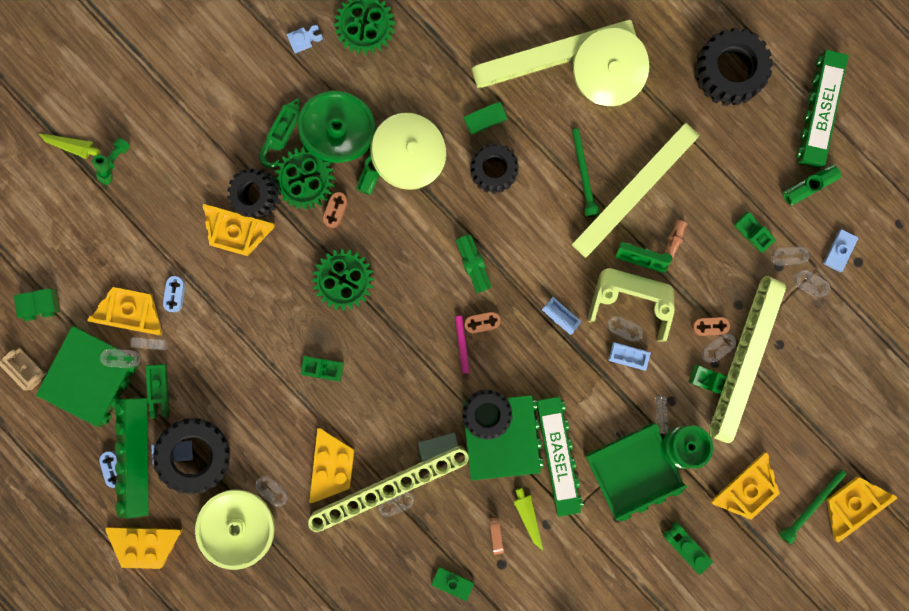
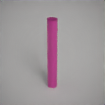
[455,316,470,374]

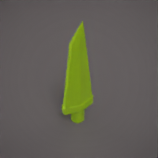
[38,133,100,159]
[513,487,543,550]

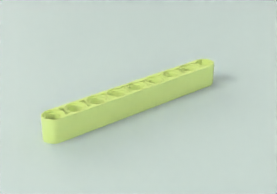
[471,20,637,88]
[572,123,700,258]
[709,276,786,443]
[308,446,468,532]

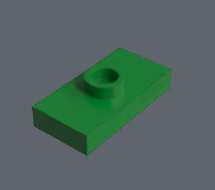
[431,566,474,602]

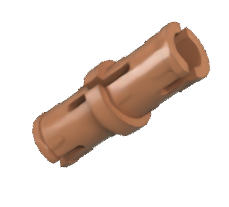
[663,220,688,260]

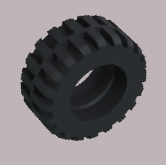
[694,28,773,106]
[153,418,230,495]

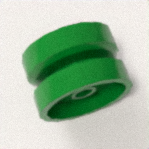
[662,425,714,469]

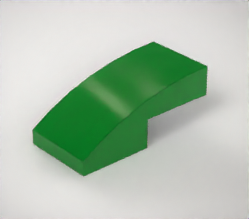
[463,102,508,135]
[733,212,776,253]
[300,356,344,382]
[688,365,727,395]

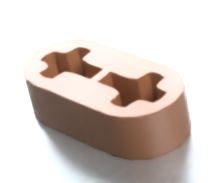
[323,192,348,228]
[465,312,500,333]
[692,317,730,336]
[489,517,504,555]

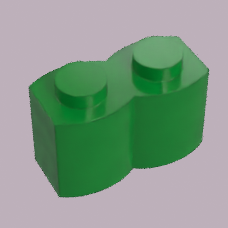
[13,289,60,322]

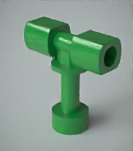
[92,138,130,185]

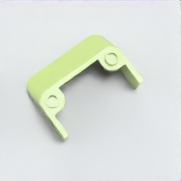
[587,268,674,342]

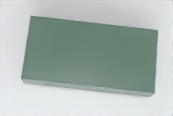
[418,432,458,461]

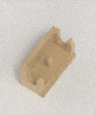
[0,348,46,391]

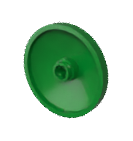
[298,91,375,163]

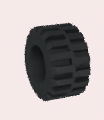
[470,142,519,194]
[227,169,281,218]
[463,389,513,440]

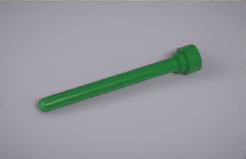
[572,128,600,218]
[778,470,846,545]

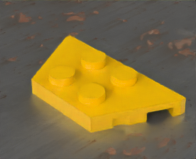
[203,204,275,256]
[87,287,162,336]
[309,428,355,503]
[710,452,780,519]
[826,477,897,543]
[106,527,182,569]

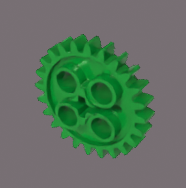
[334,0,396,56]
[275,147,336,210]
[312,249,375,311]

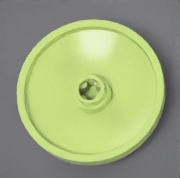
[573,28,649,106]
[370,113,446,190]
[195,490,275,570]

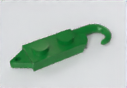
[259,98,300,168]

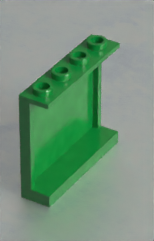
[36,326,140,427]
[462,395,544,481]
[584,423,687,522]

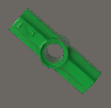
[356,153,380,195]
[782,164,842,206]
[455,234,492,293]

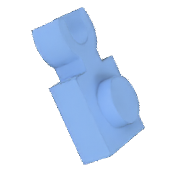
[287,25,323,54]

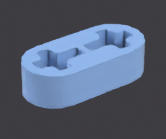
[163,276,185,312]
[99,451,117,488]

